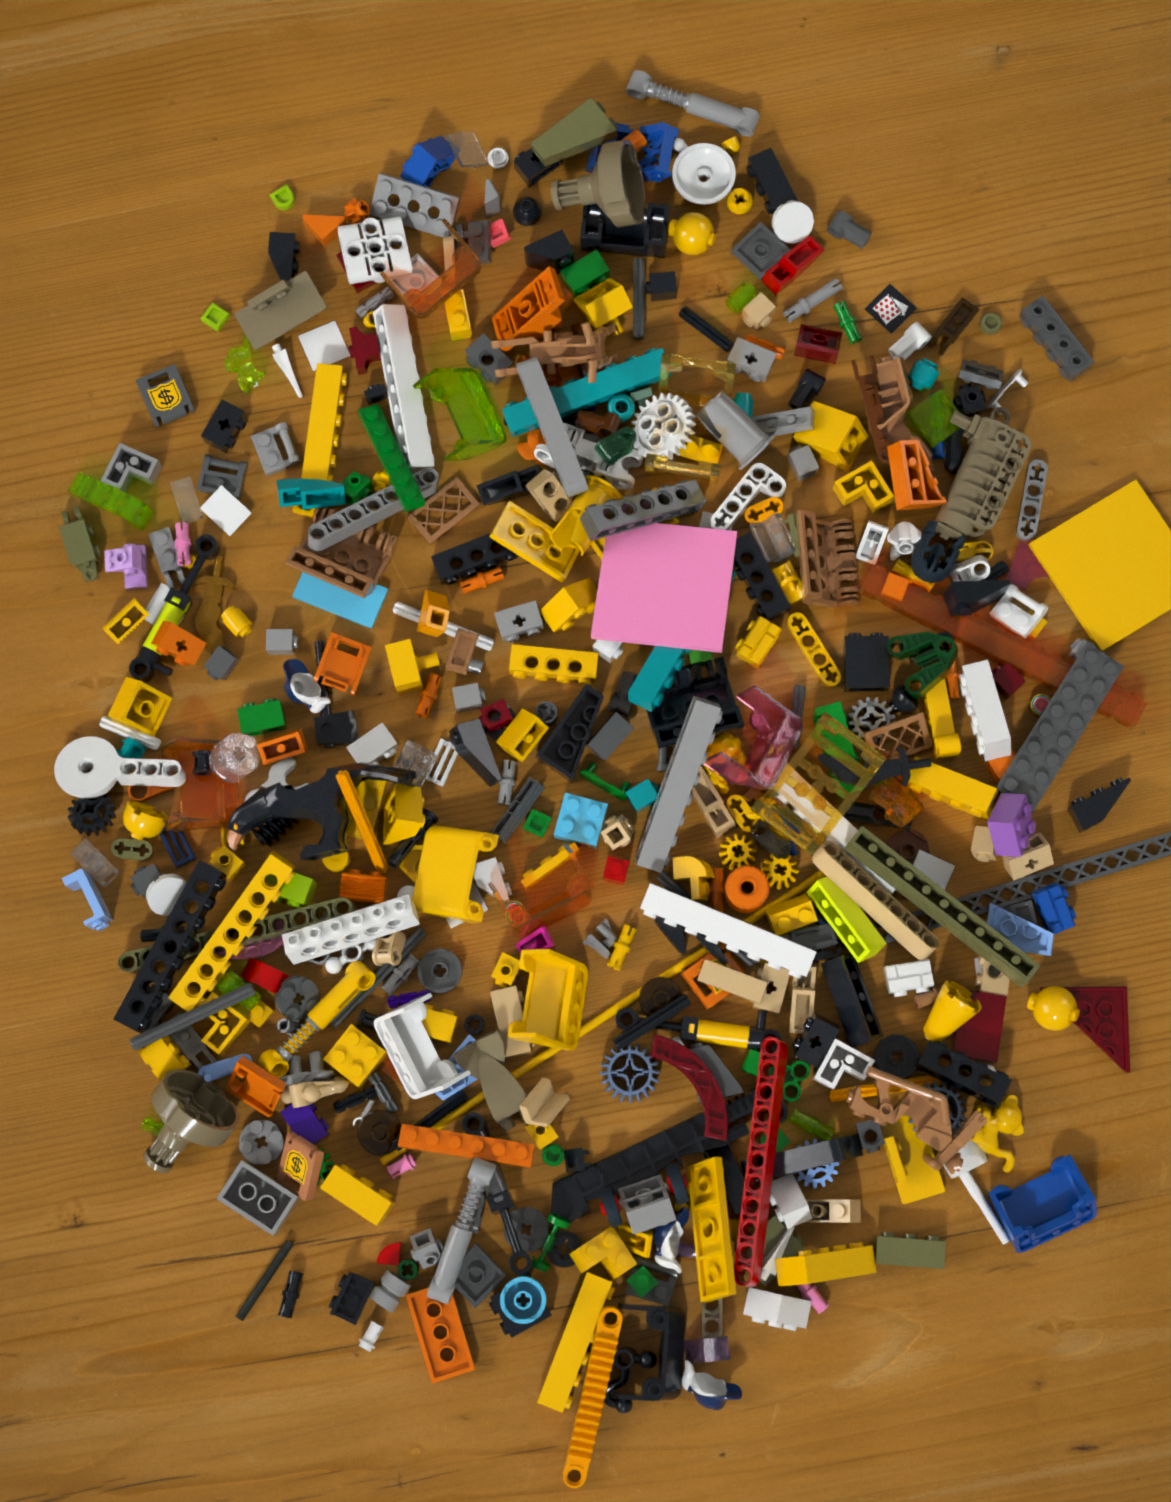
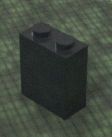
[843,633,890,692]

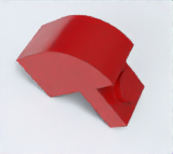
[240,957,291,994]

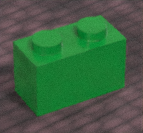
[560,250,610,298]
[237,698,287,738]

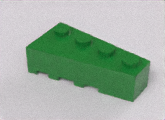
[812,701,864,799]

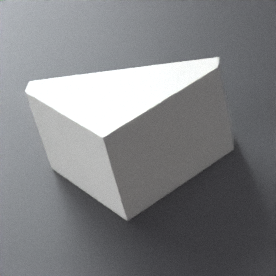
[856,521,889,565]

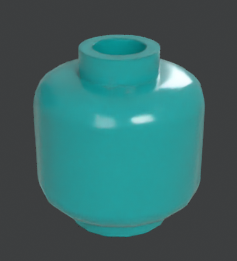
[908,358,940,391]
[607,394,635,423]

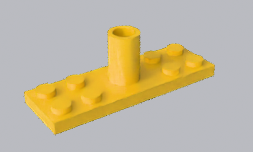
[687,1157,750,1302]

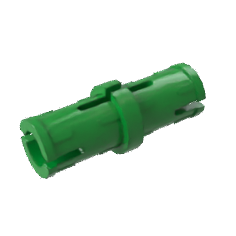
[833,300,863,345]

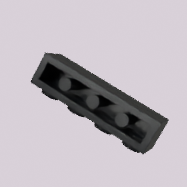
[821,953,884,1048]

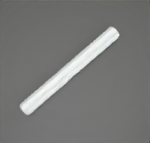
[393,602,494,651]

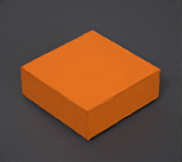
[881,572,910,601]

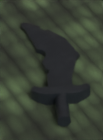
[818,747,931,789]

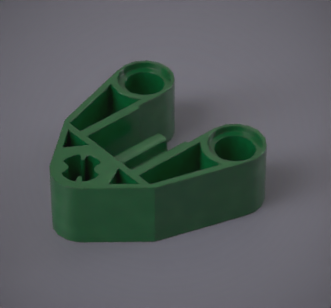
[887,632,958,699]

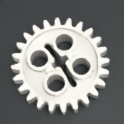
[630,393,696,462]

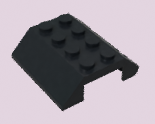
[646,656,744,748]

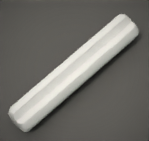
[99,716,161,751]

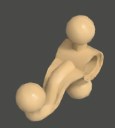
[281,1076,349,1108]

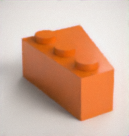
[887,440,947,510]

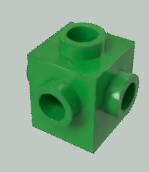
[342,471,374,506]

